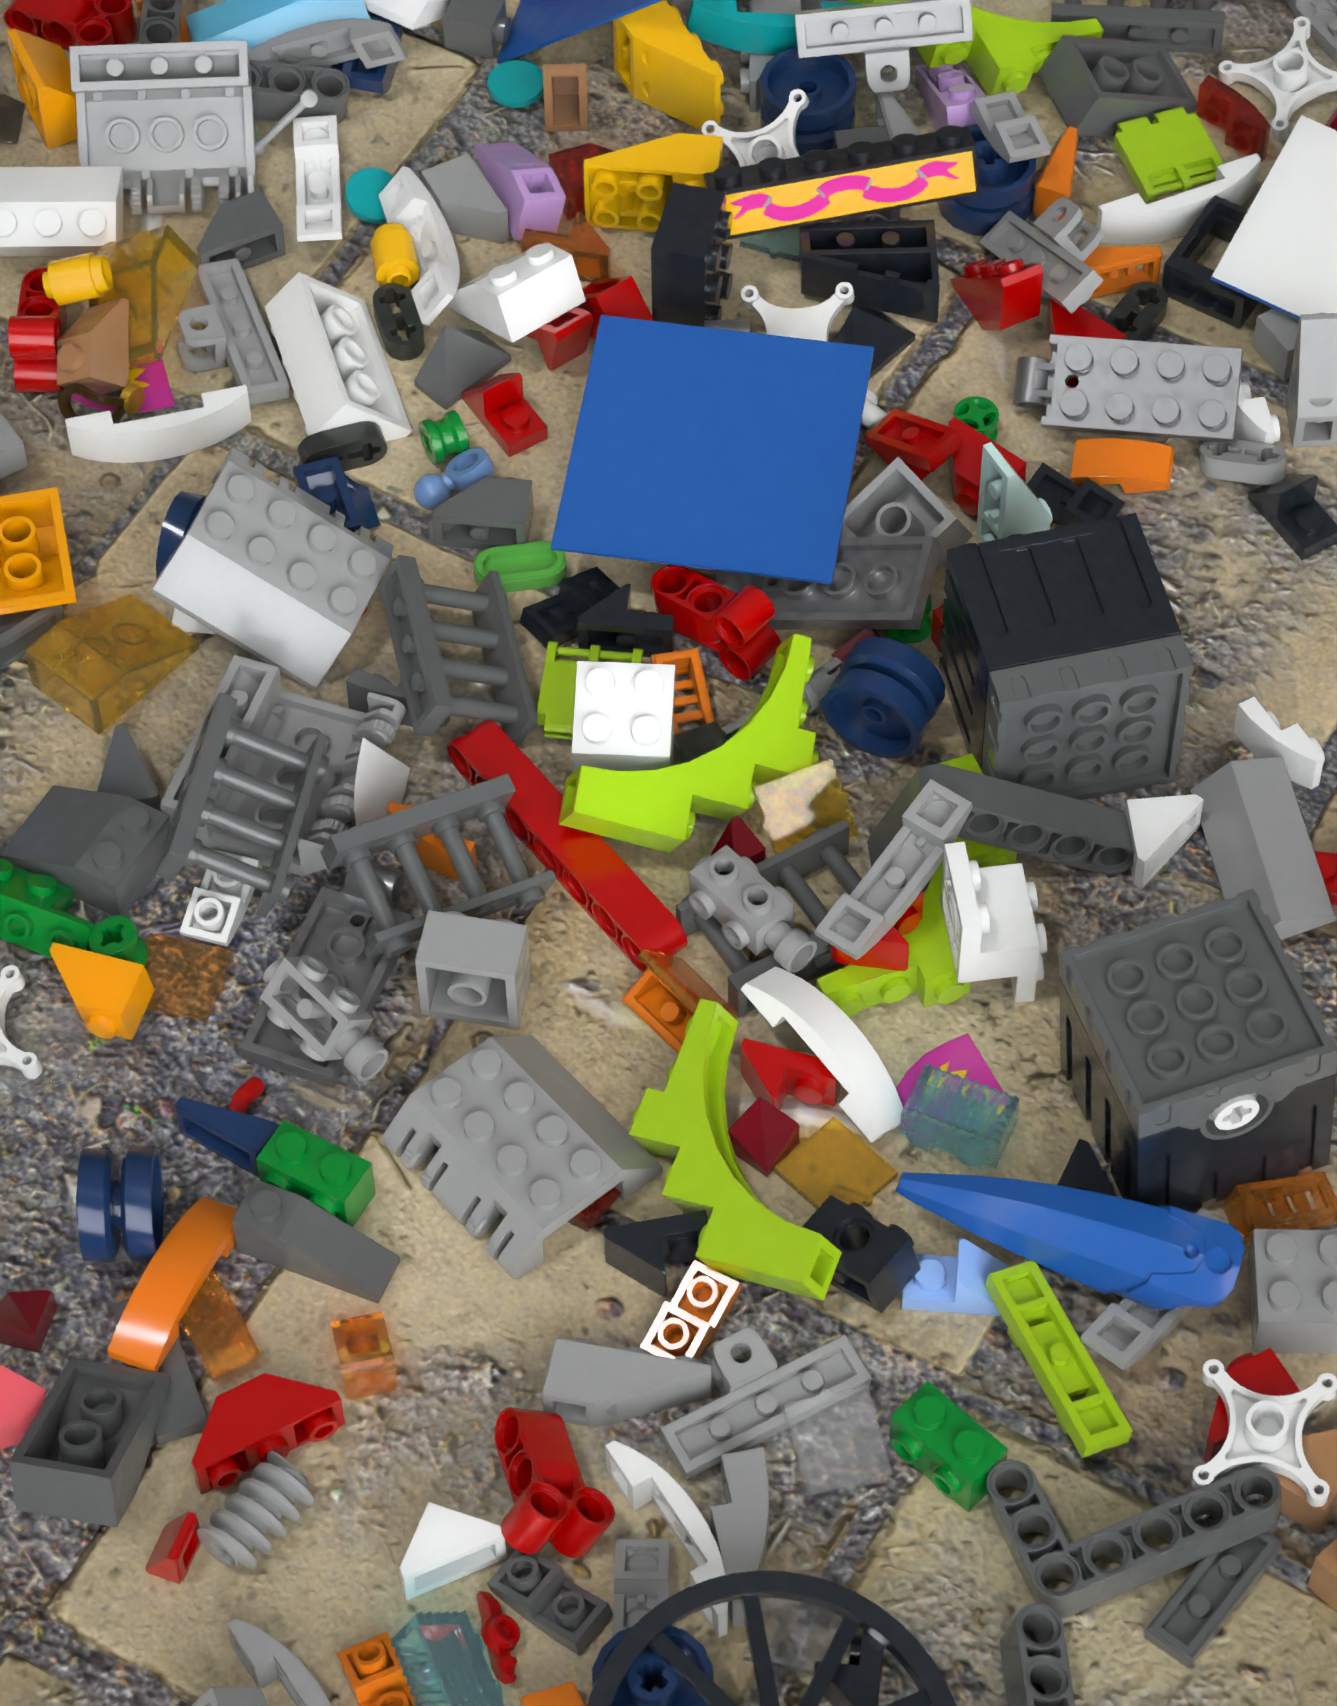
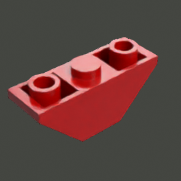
[950,258,1043,331]
[191,1373,345,1495]

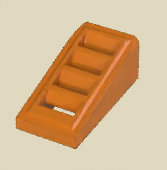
[1033,126,1078,221]
[1083,246,1162,299]
[650,648,718,745]

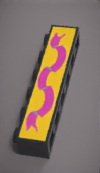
[703,125,981,240]

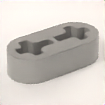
[1199,439,1286,485]

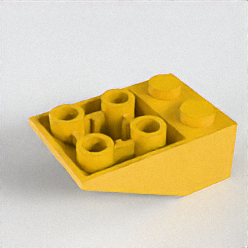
[613,0,724,133]
[583,133,723,232]

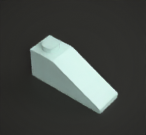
[976,442,1052,542]

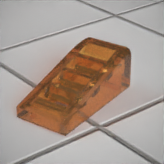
[1223,1172,1337,1247]

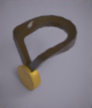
[58,383,145,424]

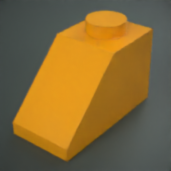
[49,942,155,1040]

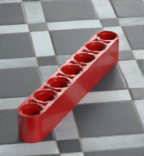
[446,719,688,972]

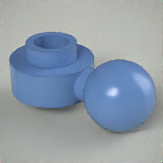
[414,447,495,510]

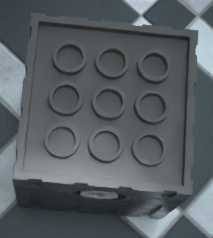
[939,513,1194,800]
[1059,889,1337,1212]

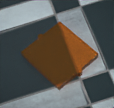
[145,933,233,1023]
[638,949,738,1018]

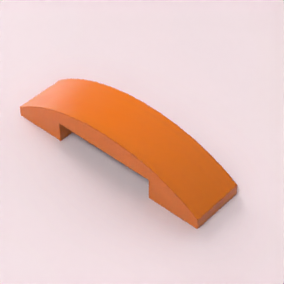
[107,1196,238,1372]

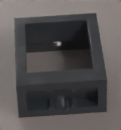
[1162,195,1259,329]

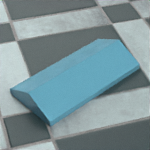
[185,0,371,51]

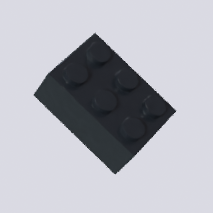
[651,182,733,327]

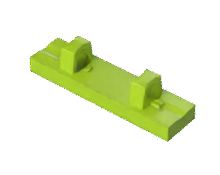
[984,1260,1133,1458]

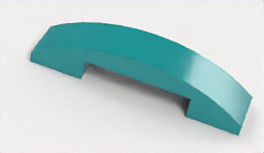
[685,0,863,55]

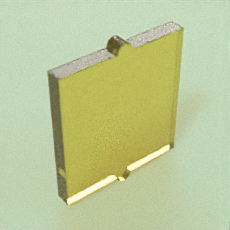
[752,758,857,854]
[774,1117,898,1210]

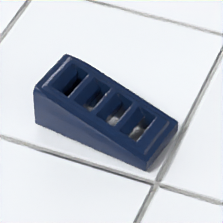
[175,1097,279,1178]

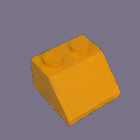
[6,28,78,150]

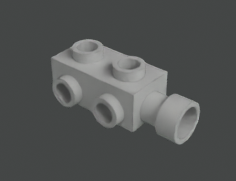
[689,845,817,973]
[260,955,389,1081]

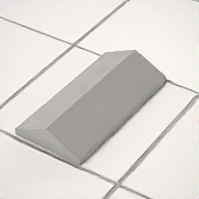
[1190,756,1337,940]

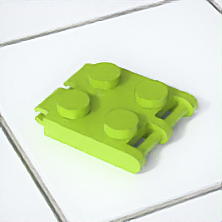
[1114,106,1224,204]
[536,641,643,740]

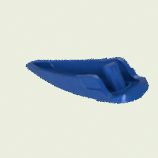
[896,1172,1245,1310]

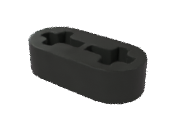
[1105,282,1168,341]
[373,283,425,361]
[297,421,388,472]

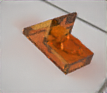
[521,211,611,283]
[330,1312,397,1400]

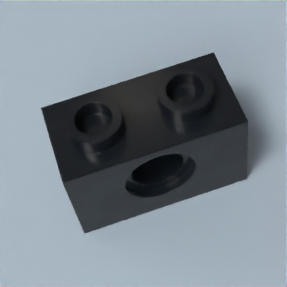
[802,1195,921,1313]

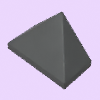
[414,326,511,410]
[0,605,64,671]
[97,723,162,812]

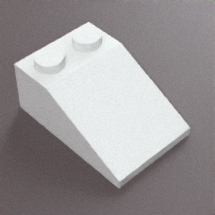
[446,242,586,343]

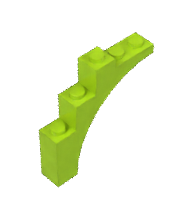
[846,0,1104,96]
[559,633,819,853]
[816,753,1017,1017]
[629,998,842,1301]

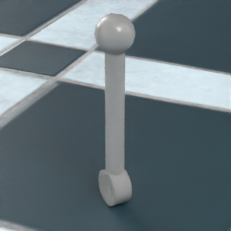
[255,89,318,157]

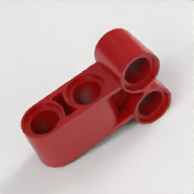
[4,0,138,51]
[8,267,67,393]
[651,565,781,681]
[494,1407,615,1559]

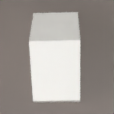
[1125,794,1204,889]
[399,1502,507,1600]

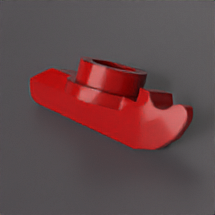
[477,1591,521,1684]

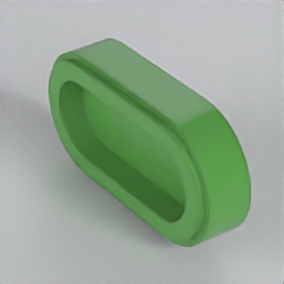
[473,541,567,593]

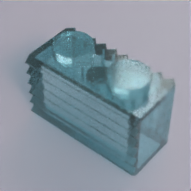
[900,1064,1020,1169]
[391,1610,504,1706]

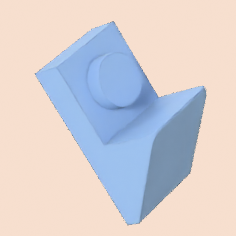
[901,1238,1009,1316]

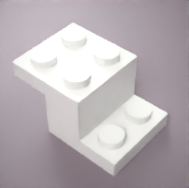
[572,661,675,771]
[940,842,1047,1003]

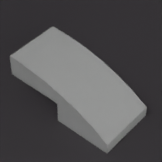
[970,91,1051,163]
[612,1538,670,1637]

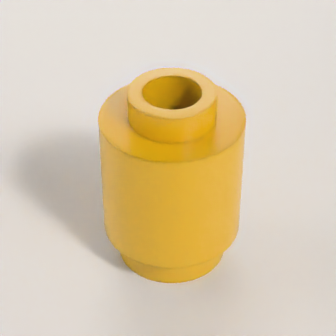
[370,223,420,287]
[42,252,114,306]

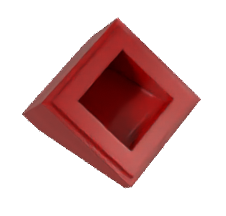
[145,1511,201,1584]

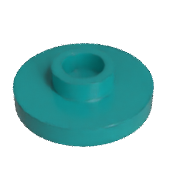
[487,60,544,108]
[344,168,394,224]

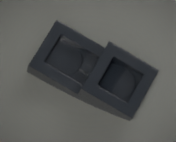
[1027,463,1126,526]
[519,566,620,648]

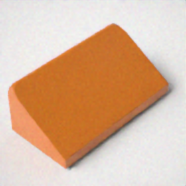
[621,962,700,1054]

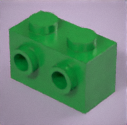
[256,1120,376,1228]
[889,1381,1008,1512]

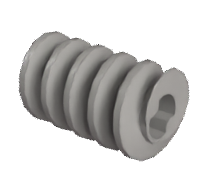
[197,1451,315,1570]

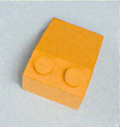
[0,487,77,615]

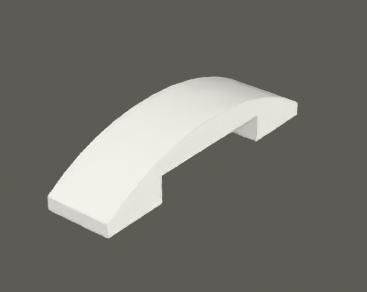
[293,115,342,242]
[1096,153,1261,244]
[378,166,460,326]
[65,385,252,463]
[740,966,906,1143]
[605,1440,728,1638]

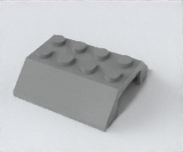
[69,40,257,215]
[150,447,394,691]
[160,655,406,876]
[382,1035,663,1279]

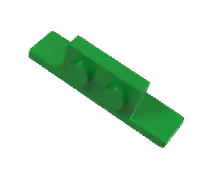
[0,858,94,959]

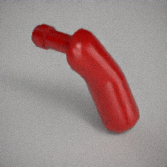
[228,1077,265,1114]

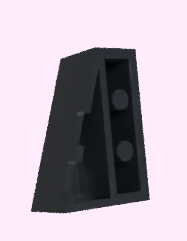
[799,220,940,323]

